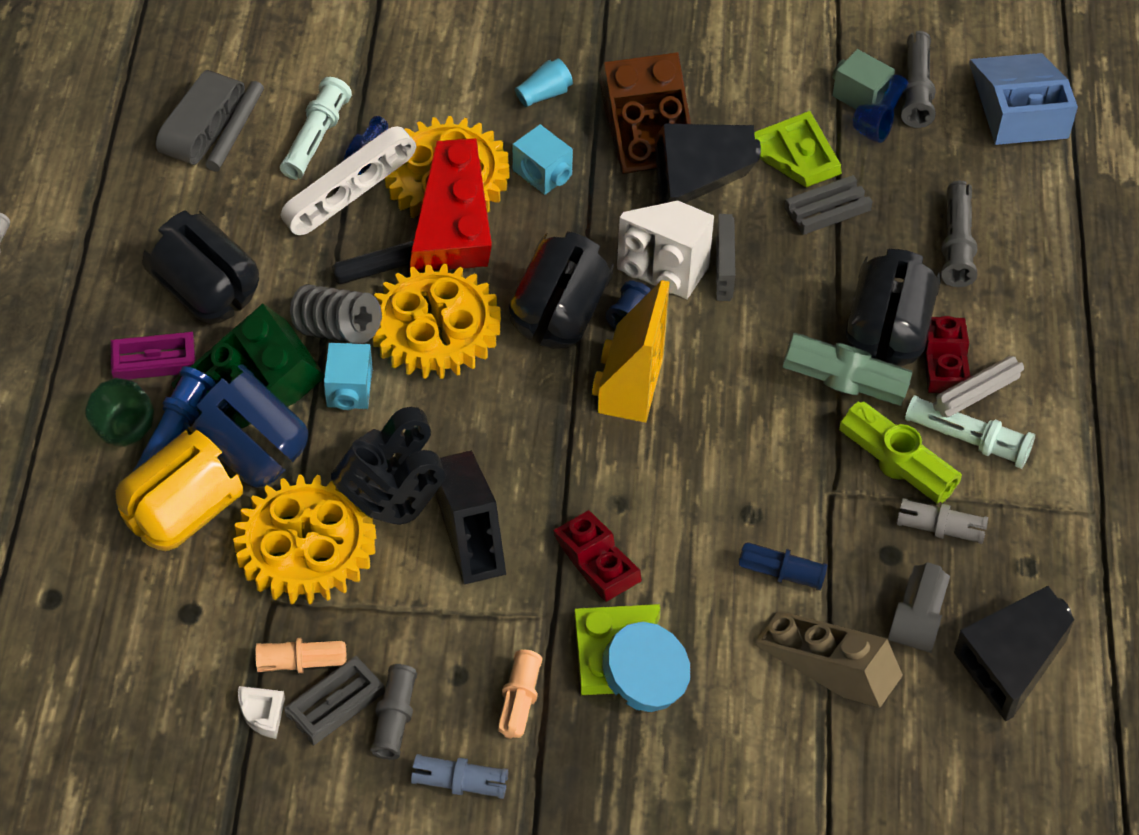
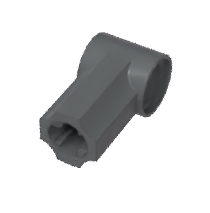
[888,562,950,653]

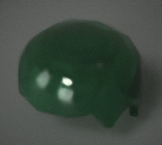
[85,377,154,447]

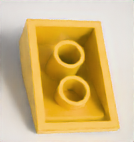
[592,280,670,423]

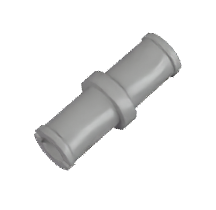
[897,498,989,544]

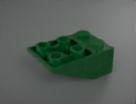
[171,303,325,429]

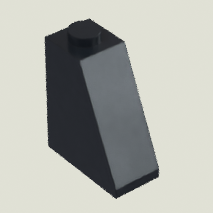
[654,124,761,204]
[436,450,506,585]
[954,586,1075,722]

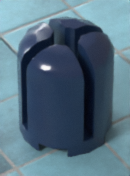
[183,364,308,487]

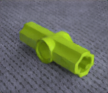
[839,401,962,504]

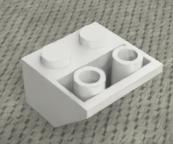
[617,201,714,299]

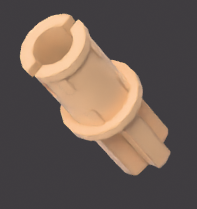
[256,637,347,674]
[498,650,543,739]

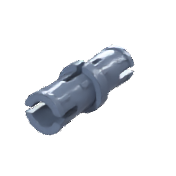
[411,754,508,799]

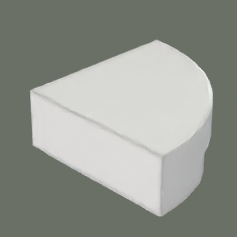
[238,686,285,739]

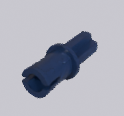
[739,542,828,591]

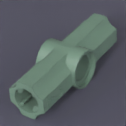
[782,333,912,406]

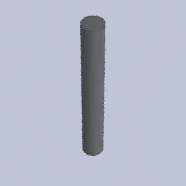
[205,81,264,172]

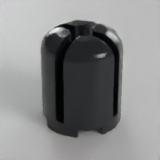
[142,210,259,324]
[509,231,614,349]
[846,249,941,367]

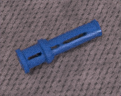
[133,366,216,471]

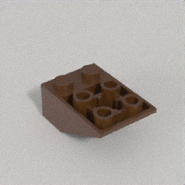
[599,52,691,174]

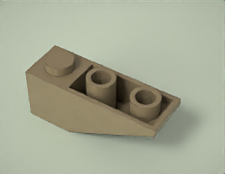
[755,611,903,708]

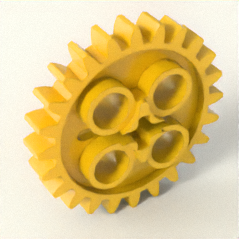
[384,116,510,218]
[372,264,501,379]
[233,475,376,604]

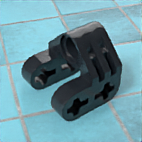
[331,407,445,525]

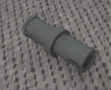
[371,664,417,760]

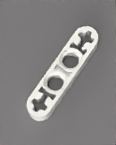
[281,126,416,235]

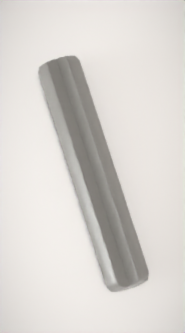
[933,356,1024,417]

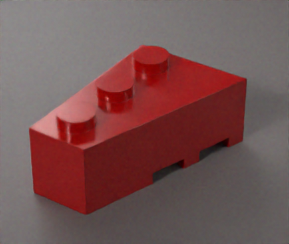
[409,138,492,273]

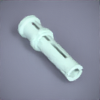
[280,77,352,180]
[905,395,1035,469]

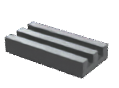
[785,175,873,235]
[716,214,736,301]
[284,656,385,746]

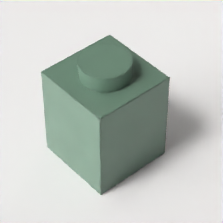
[832,49,895,117]

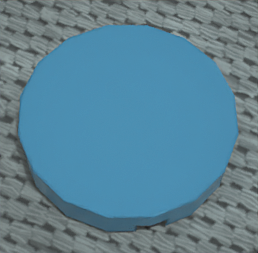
[603,622,690,712]

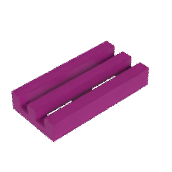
[111,332,196,381]

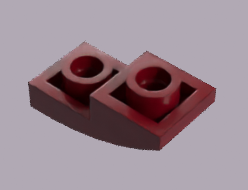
[924,316,971,393]
[553,510,642,602]

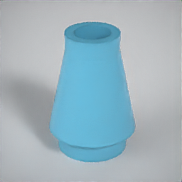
[515,58,573,108]

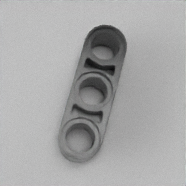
[156,70,245,165]

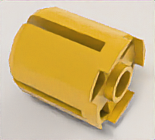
[115,430,243,551]

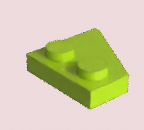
[754,111,842,188]
[575,604,660,695]

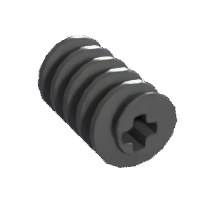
[290,284,382,344]

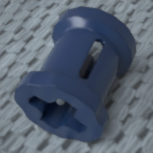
[605,280,651,329]

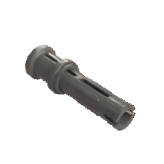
[901,31,936,128]
[941,180,977,287]

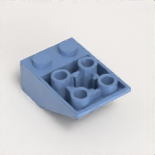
[969,53,1078,145]

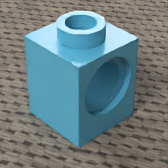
[512,124,573,195]
[324,343,372,410]

